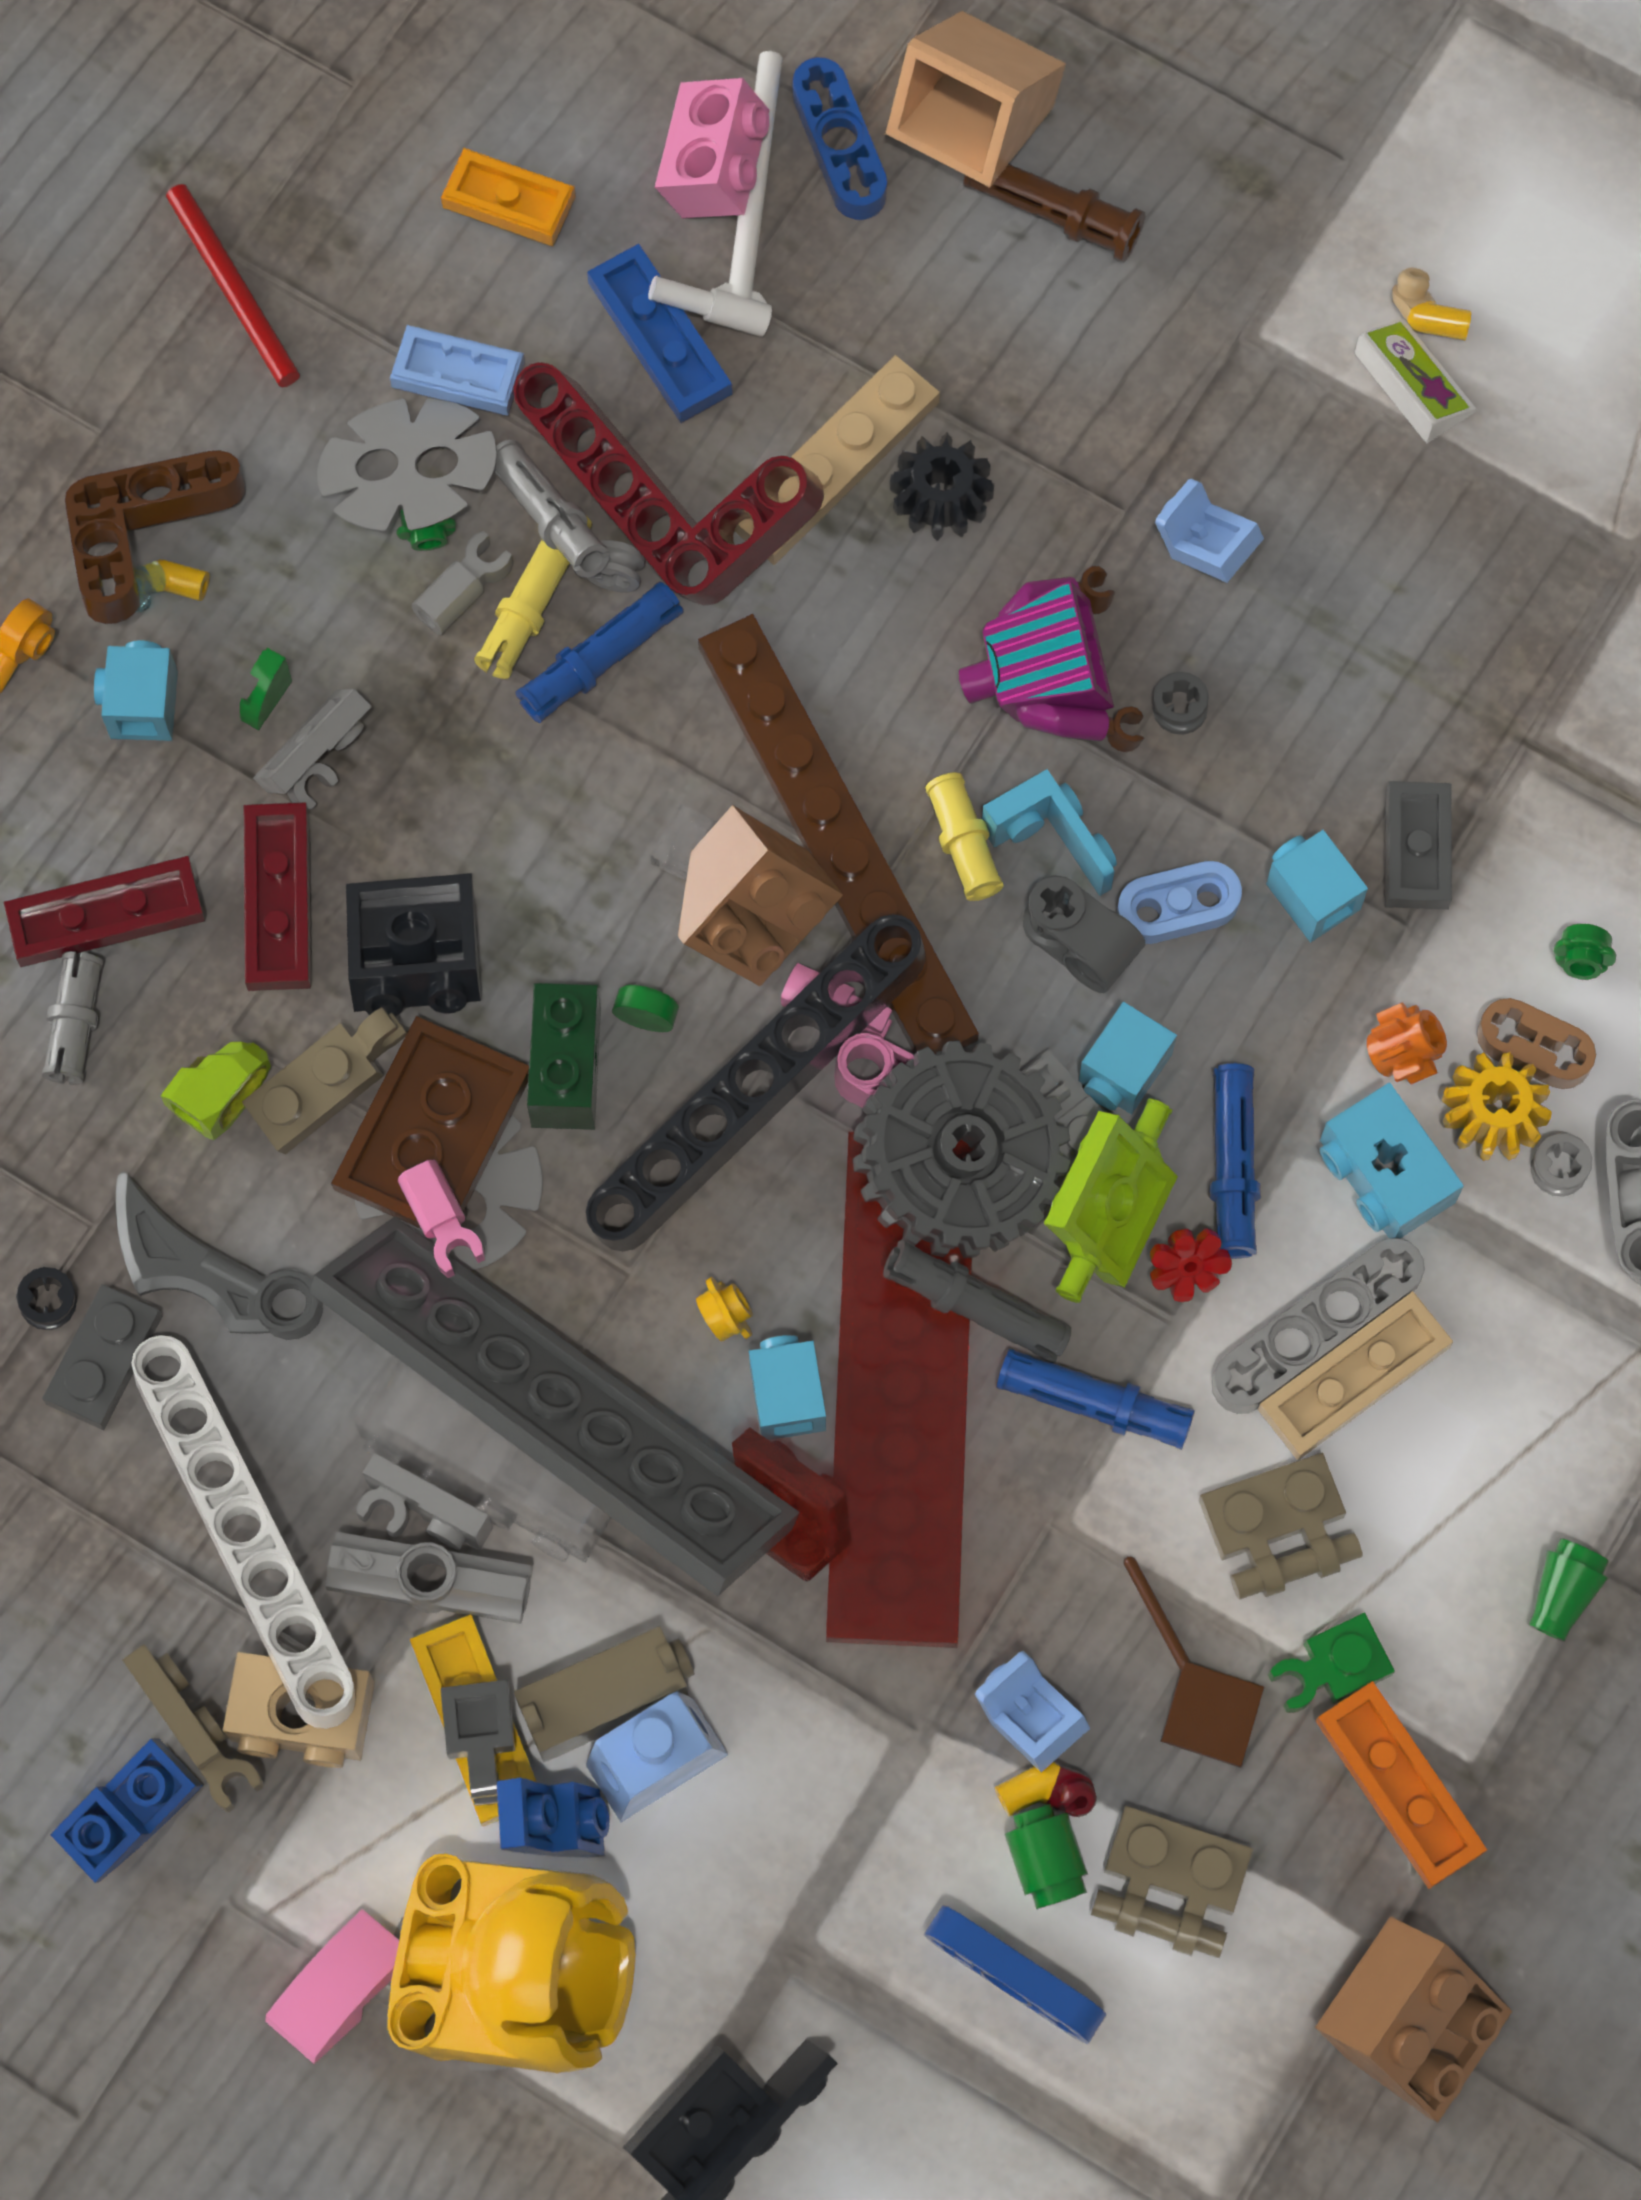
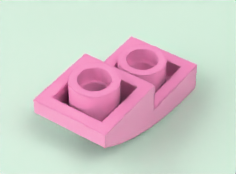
[265,1909,399,2064]

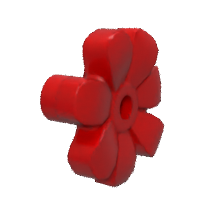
[1150,1228,1232,1302]

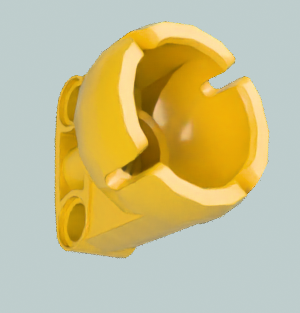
[387,1853,636,2073]

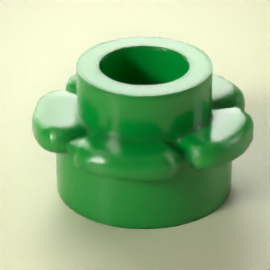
[396,509,456,551]
[1553,924,1616,980]

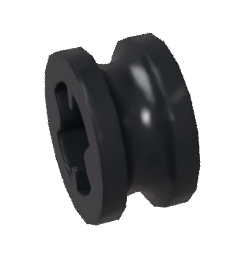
[16,1267,77,1330]

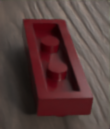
[244,802,311,991]
[3,856,205,967]

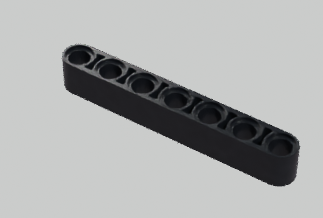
[585,914,926,1252]

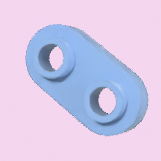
[1117,861,1242,944]

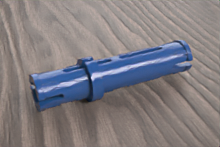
[515,582,683,723]
[1210,1063,1261,1259]
[996,1348,1195,1450]

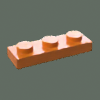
[1316,1681,1487,1889]

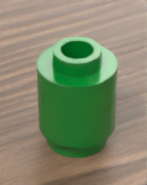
[1004,1804,1088,1910]

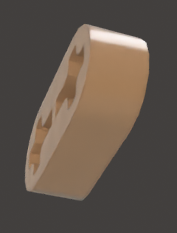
[1477,998,1596,1089]

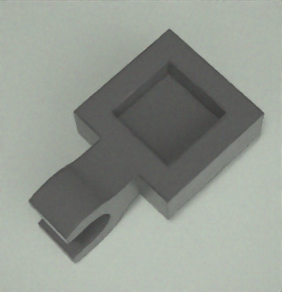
[440,1680,516,1806]

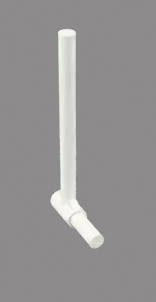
[648,51,782,337]

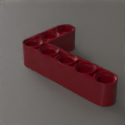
[513,362,824,606]

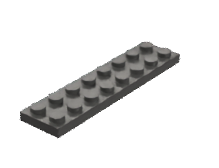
[309,1216,800,1596]

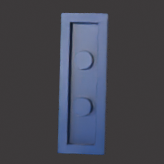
[587,243,733,423]

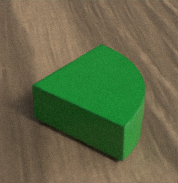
[239,647,292,731]

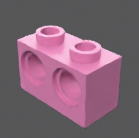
[655,78,770,218]

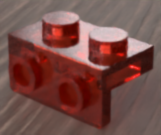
[732,1427,852,1581]

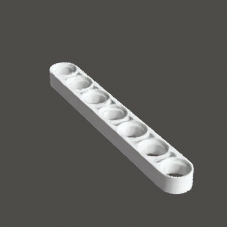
[131,1335,356,1729]

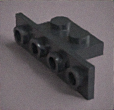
[622,2039,838,2200]

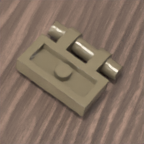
[1199,1452,1363,1600]
[1091,1806,1253,1958]

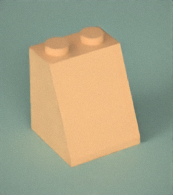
[885,11,1066,187]

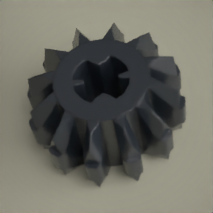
[890,432,994,541]

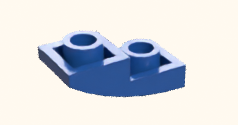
[50,1738,204,1883]
[496,1778,609,1857]

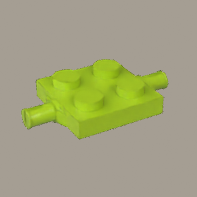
[1044,1099,1178,1303]

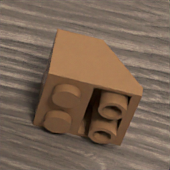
[678,805,843,986]
[1315,1916,1513,2123]

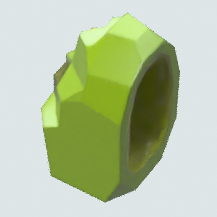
[160,1041,271,1140]

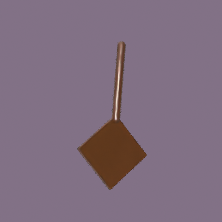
[1124,1556,1264,1768]

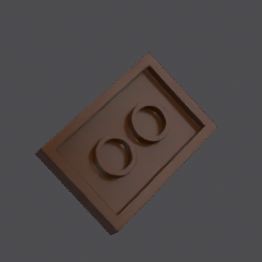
[331,1016,529,1229]

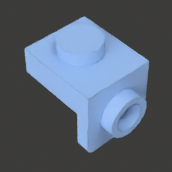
[1155,479,1264,583]
[975,1651,1090,1772]

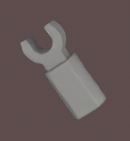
[411,531,513,635]

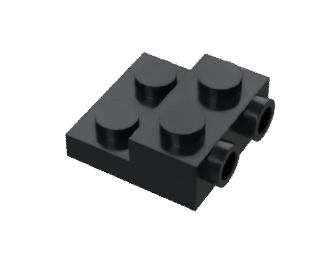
[346,873,481,1016]

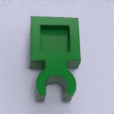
[1268,1612,1395,1713]

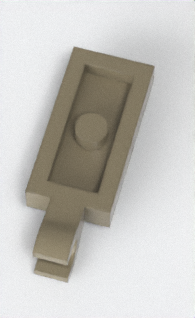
[242,1007,408,1155]
[122,1644,263,1813]

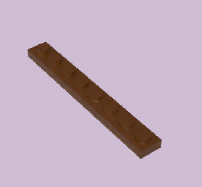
[698,614,979,1054]

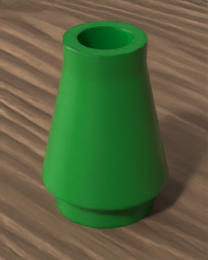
[1528,1538,1609,1642]

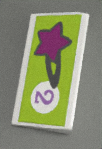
[1354,318,1476,444]

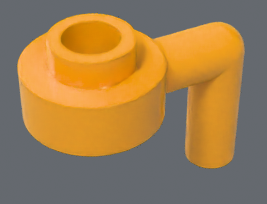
[0,598,55,693]

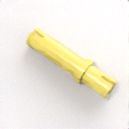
[474,516,592,679]

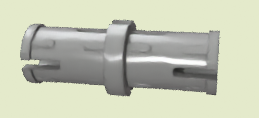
[42,952,103,1085]

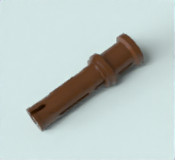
[964,164,1145,262]

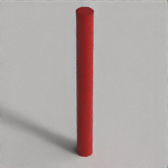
[166,184,300,387]

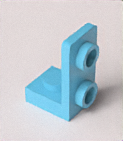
[982,769,1117,896]

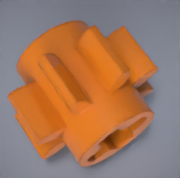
[1367,1002,1447,1085]

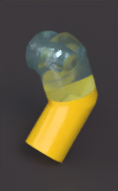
[135,559,210,612]

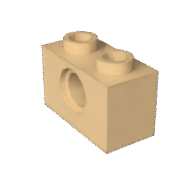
[223,1652,375,1768]

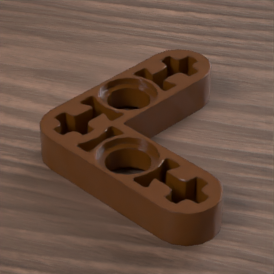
[65,450,245,624]

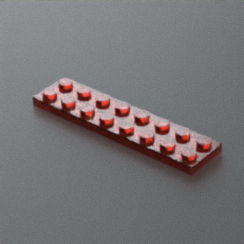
[826,1132,972,1648]

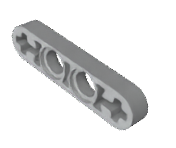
[1212,1238,1425,1414]

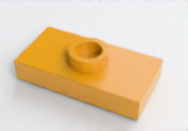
[441,148,576,247]

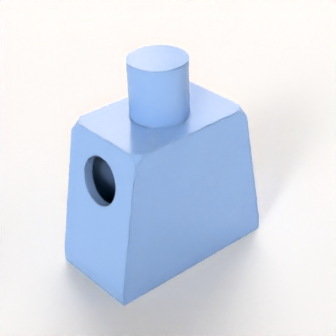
[586,1691,728,1822]

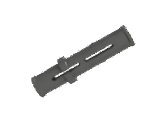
[883,1239,1071,1363]

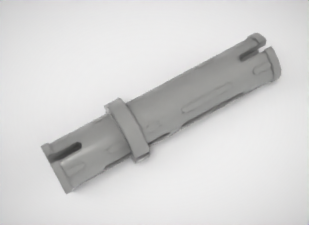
[493,440,610,578]

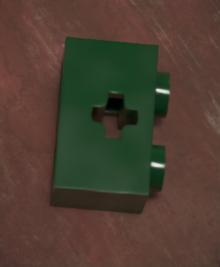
[527,983,601,1130]

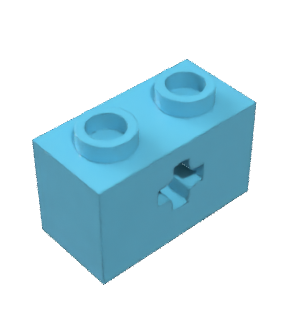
[1320,1082,1464,1239]

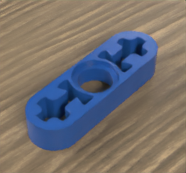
[793,57,887,220]
[924,1905,1107,2044]

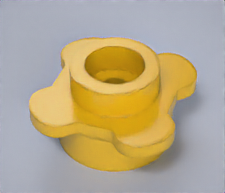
[696,1277,753,1342]

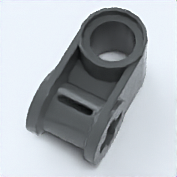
[1023,876,1145,994]

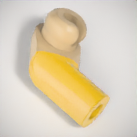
[1392,268,1472,341]

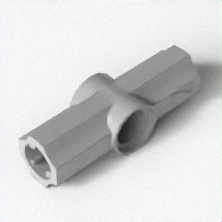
[325,1532,532,1624]

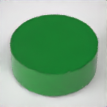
[612,985,679,1032]

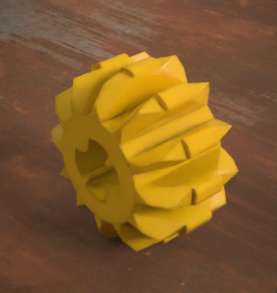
[1442,1052,1552,1161]

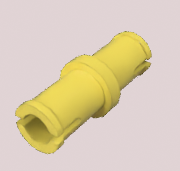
[925,772,1004,901]

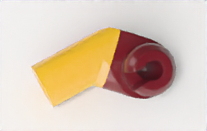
[994,1762,1097,1817]

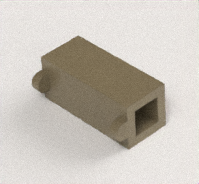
[513,1626,695,1763]

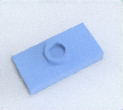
[390,325,525,416]

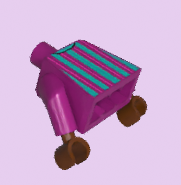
[959,566,1144,752]

